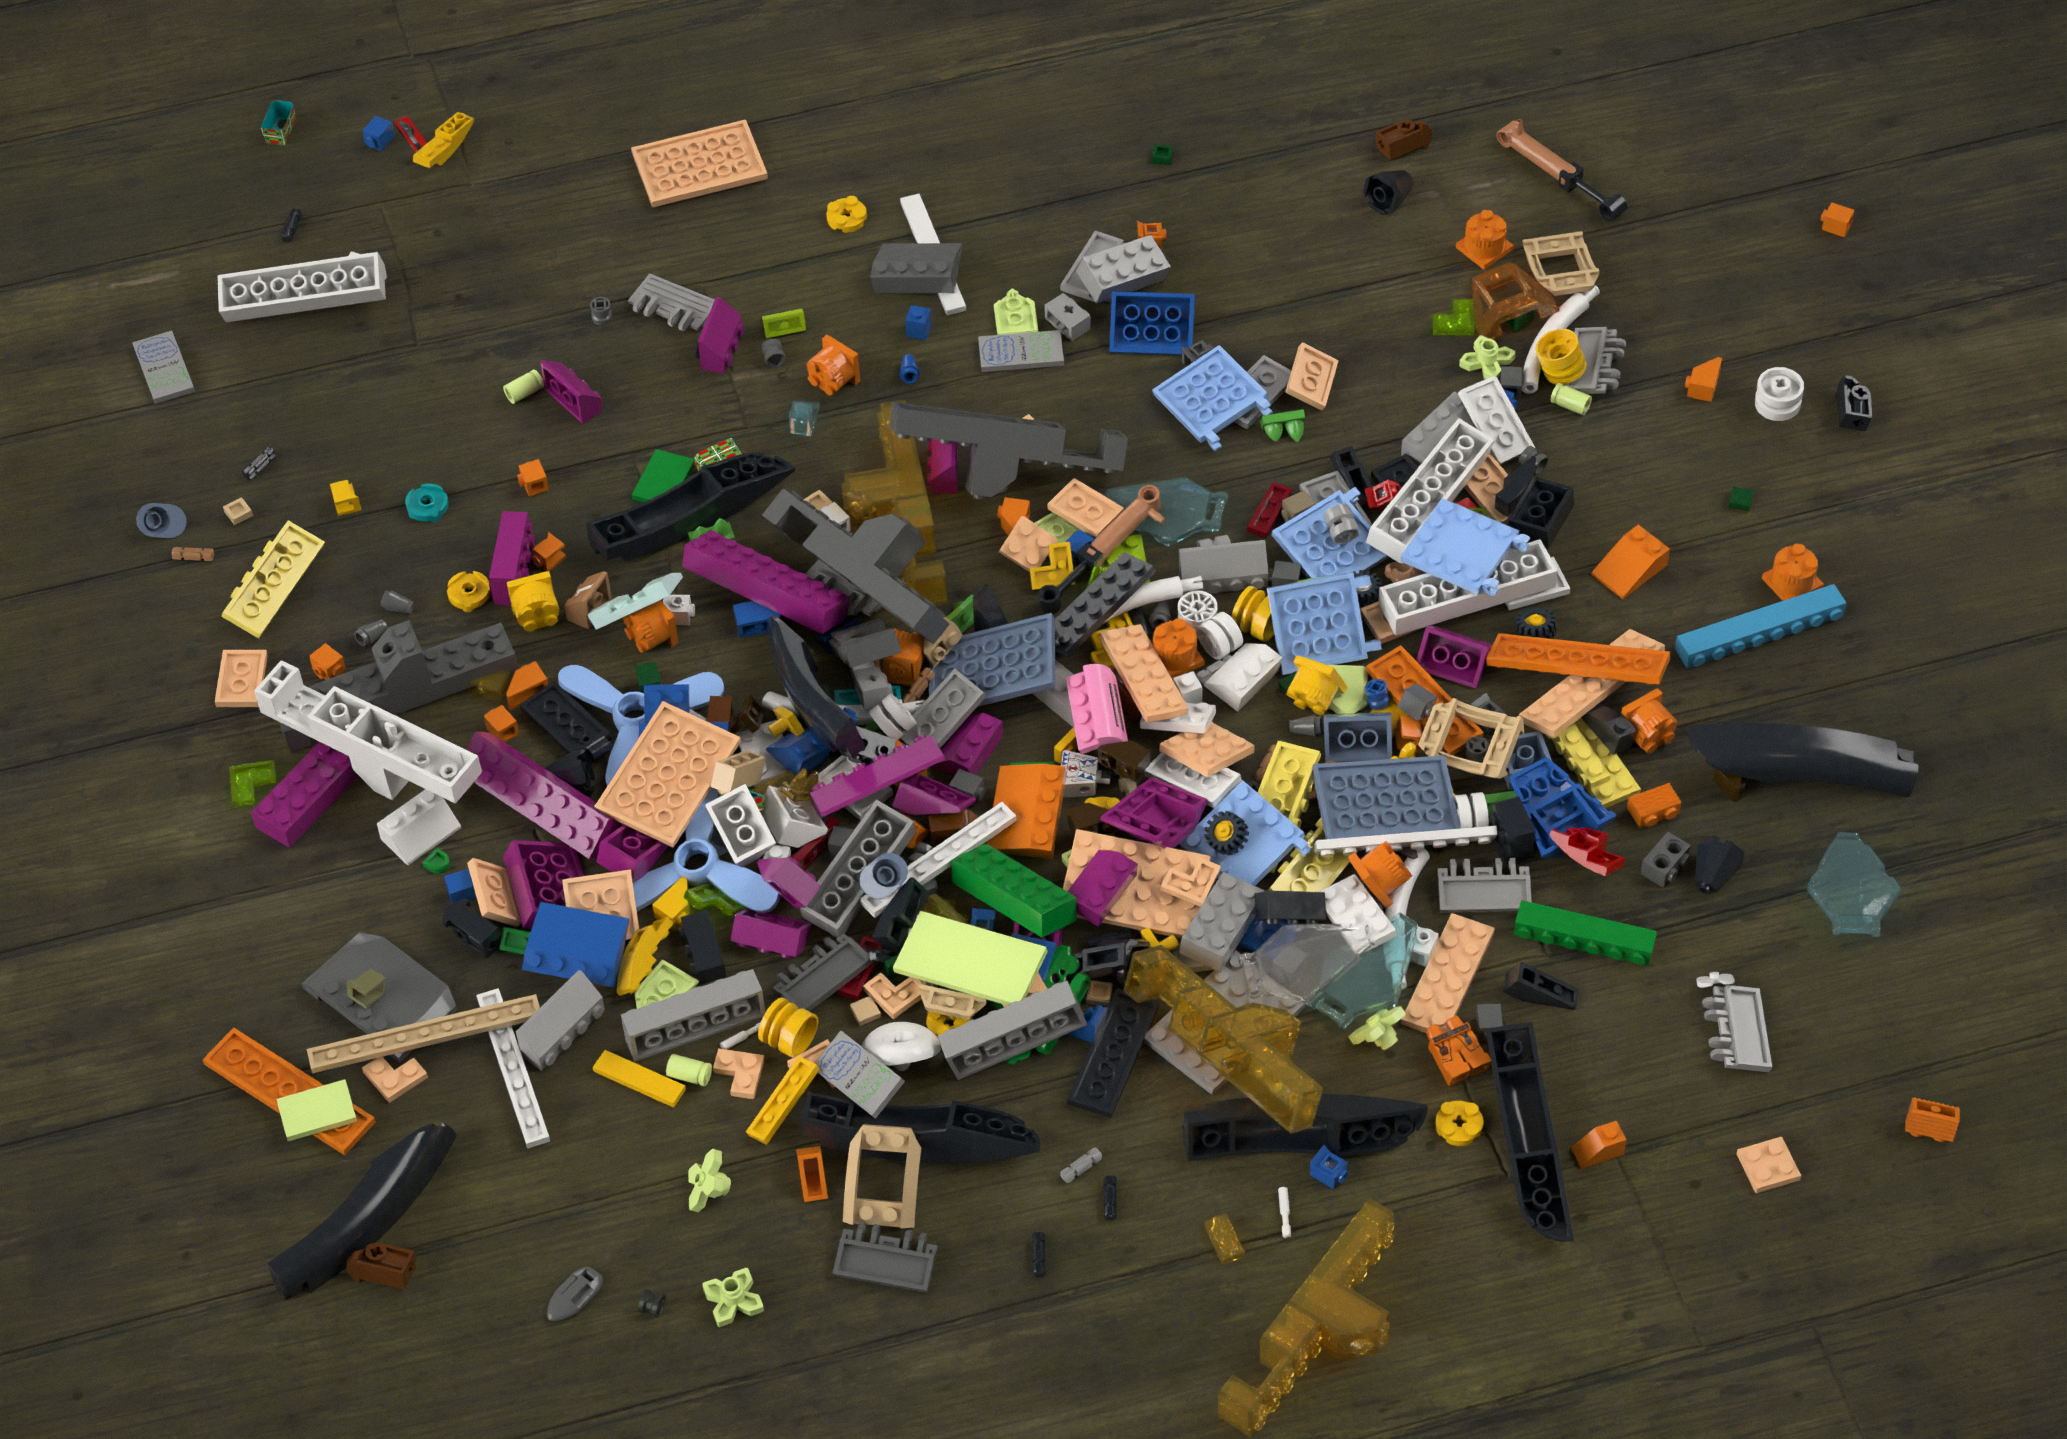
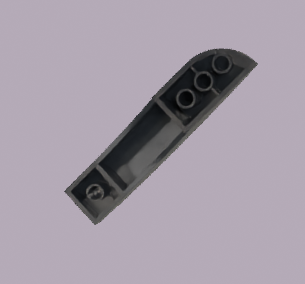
[587,453,795,561]
[767,615,866,758]
[798,1092,1040,1163]

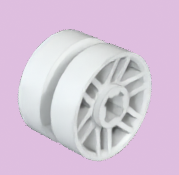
[1178,591,1217,639]
[1197,612,1243,660]
[869,693,917,740]
[1454,792,1489,829]

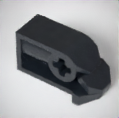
[1835,375,1872,431]
[442,898,501,959]

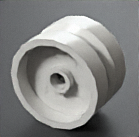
[1755,367,1804,421]

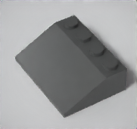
[870,243,962,293]

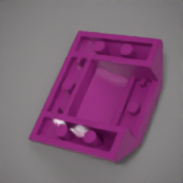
[1101,777,1208,849]

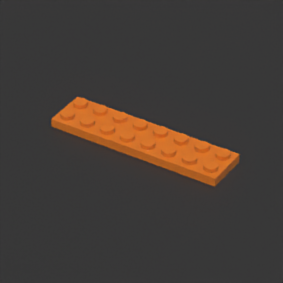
[1486,633,1670,684]
[203,1028,376,1155]

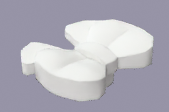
[1696,972,1735,988]

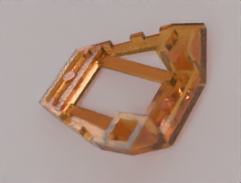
[1472,262,1560,339]

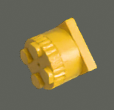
[507,571,560,632]
[1286,655,1348,715]

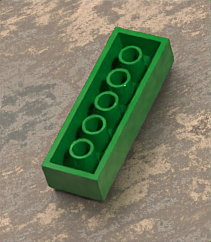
[951,844,1077,938]

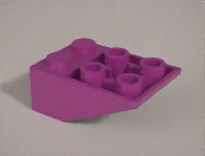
[757,857,821,908]

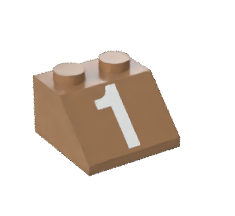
[564,571,612,630]

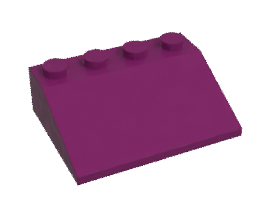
[503,840,584,929]

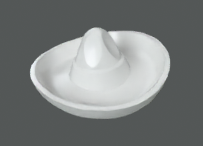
[861,1022,941,1071]

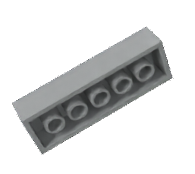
[800,800,916,938]
[621,969,765,1062]
[937,981,1087,1080]

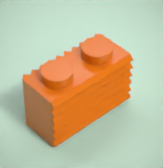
[1627,783,1681,828]
[1905,1097,1960,1142]

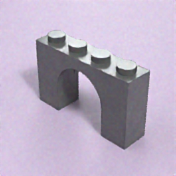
[829,618,901,668]

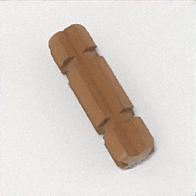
[172,547,214,561]
[902,667,935,703]
[1255,745,1276,782]

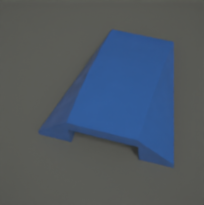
[1509,757,1617,858]

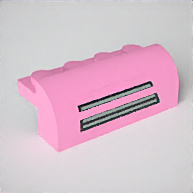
[1066,664,1128,754]

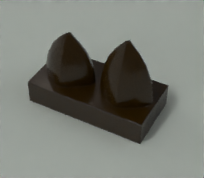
[730,695,765,734]

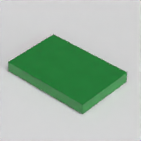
[632,449,695,503]

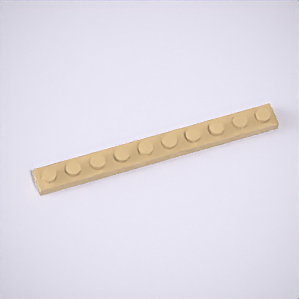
[307,994,540,1073]

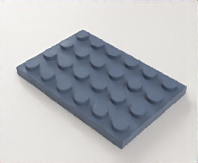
[929,613,1056,707]
[1313,756,1461,839]

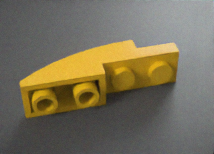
[413,112,474,168]
[617,916,673,996]

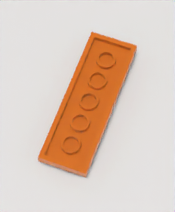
[1366,645,1483,755]

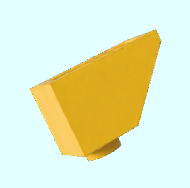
[652,876,690,932]

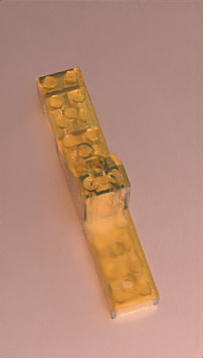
[841,400,947,605]
[1123,945,1323,1134]
[1218,1198,1395,1437]

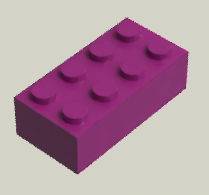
[489,511,535,606]

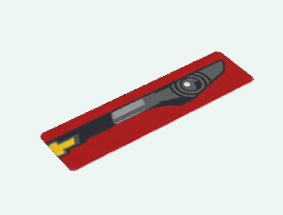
[394,116,427,152]

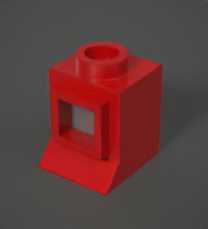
[1365,480,1401,512]

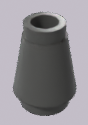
[381,590,414,614]
[1150,600,1171,629]
[354,619,388,647]
[1289,715,1322,737]

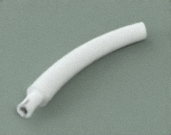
[1522,285,1600,394]
[1103,576,1203,624]
[762,691,924,725]
[1383,848,1430,990]

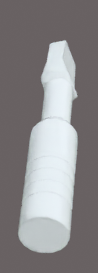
[720,1022,761,1050]
[1278,1187,1291,1238]

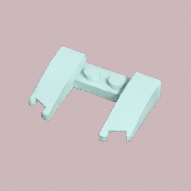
[588,573,683,629]

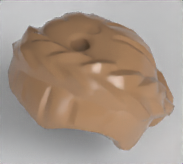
[1384,561,1426,583]

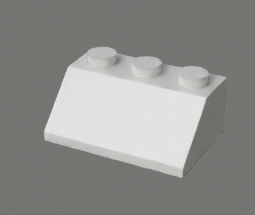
[1204,643,1283,712]
[705,784,776,867]
[763,786,828,848]
[377,789,461,866]

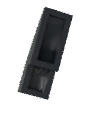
[1330,446,1372,507]
[1494,456,1536,517]
[872,877,926,949]
[1067,942,1126,980]

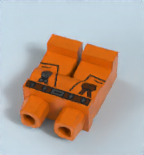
[1426,1015,1491,1087]

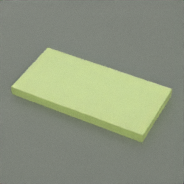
[893,911,1048,1006]

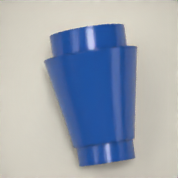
[899,354,920,384]

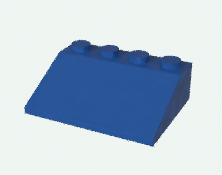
[1109,291,1195,355]
[522,902,630,987]

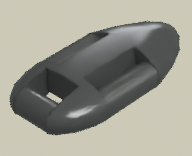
[547,1266,603,1321]

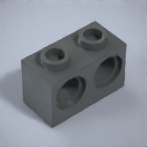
[1640,832,1691,888]

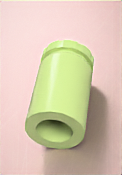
[503,370,544,404]
[1550,383,1592,415]
[666,1054,712,1086]

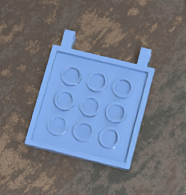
[1152,345,1273,451]
[1271,487,1389,579]
[1401,498,1530,596]
[1267,572,1382,675]
[1179,780,1312,886]

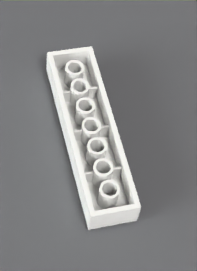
[218,252,386,322]
[1366,418,1494,564]
[1378,539,1558,636]

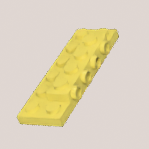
[222,520,325,638]
[1546,718,1641,808]
[1257,741,1321,873]
[1268,818,1358,892]

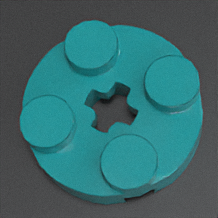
[405,484,449,522]

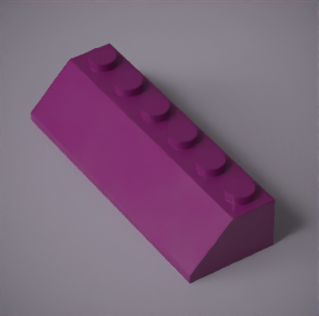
[809,734,945,817]

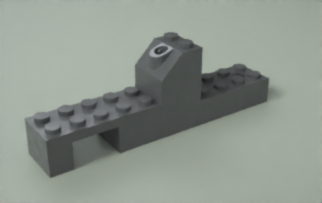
[889,402,1128,500]
[762,489,950,644]
[278,620,519,753]

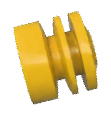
[1535,329,1587,385]
[1231,586,1274,642]
[758,997,818,1058]

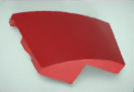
[1549,827,1625,876]

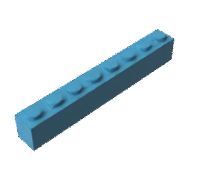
[1675,584,1846,669]

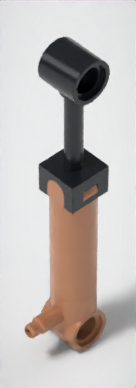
[1497,119,1627,221]
[1038,485,1165,614]

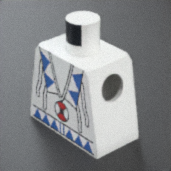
[1061,750,1111,798]

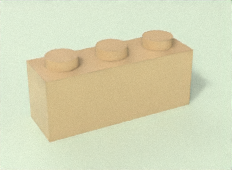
[710,750,766,795]

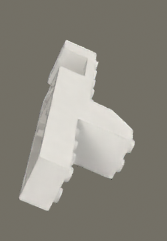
[254,660,482,804]

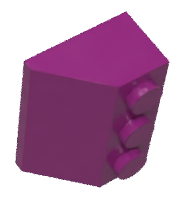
[698,297,745,374]
[540,360,602,424]
[927,439,958,494]
[1416,625,1493,689]
[932,713,1003,777]
[1067,850,1138,927]
[730,908,813,959]

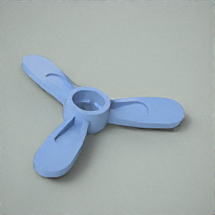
[558,665,724,786]
[633,788,780,913]

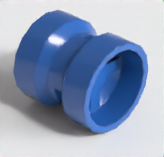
[1365,679,1390,710]

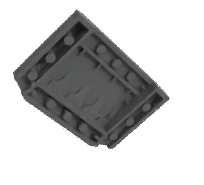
[302,932,457,1063]

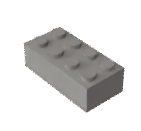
[1076,235,1171,304]
[1180,872,1264,972]

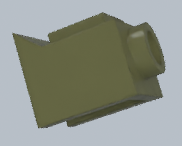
[347,969,386,1009]

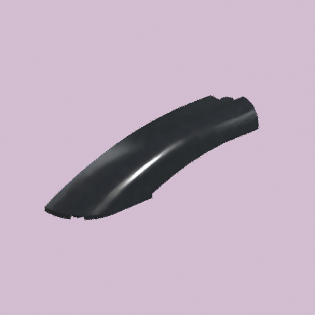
[1686,723,1918,797]
[1486,1022,1574,1242]
[1182,1094,1428,1161]
[267,1123,457,1300]

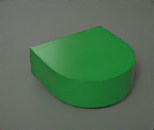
[422,847,451,874]

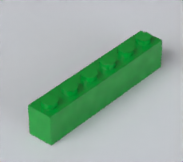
[1514,900,1657,966]

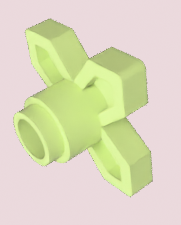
[1459,335,1515,379]
[1348,1006,1406,1050]
[688,1149,731,1212]
[702,1268,764,1327]

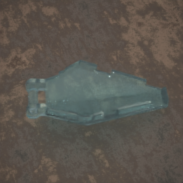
[1104,477,1229,547]
[1807,832,1901,937]
[1307,913,1419,1029]

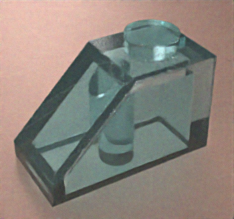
[789,400,820,436]

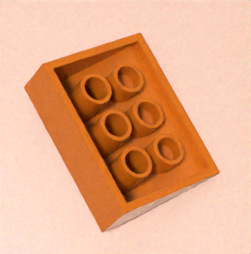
[987,764,1067,860]

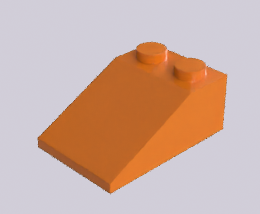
[1591,525,1670,599]

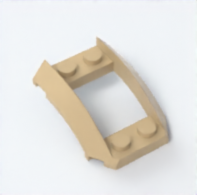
[1522,231,1599,296]
[1418,698,1524,779]
[919,981,988,1020]
[843,1124,922,1229]

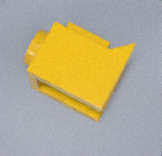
[330,480,361,516]

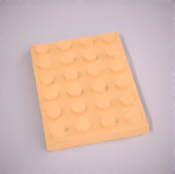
[631,120,768,208]
[594,701,741,848]
[1063,829,1211,938]

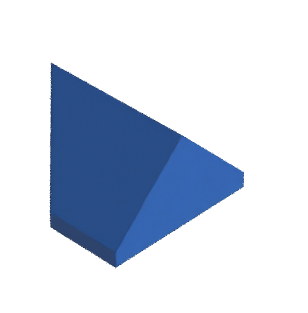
[1066,1005,1108,1043]

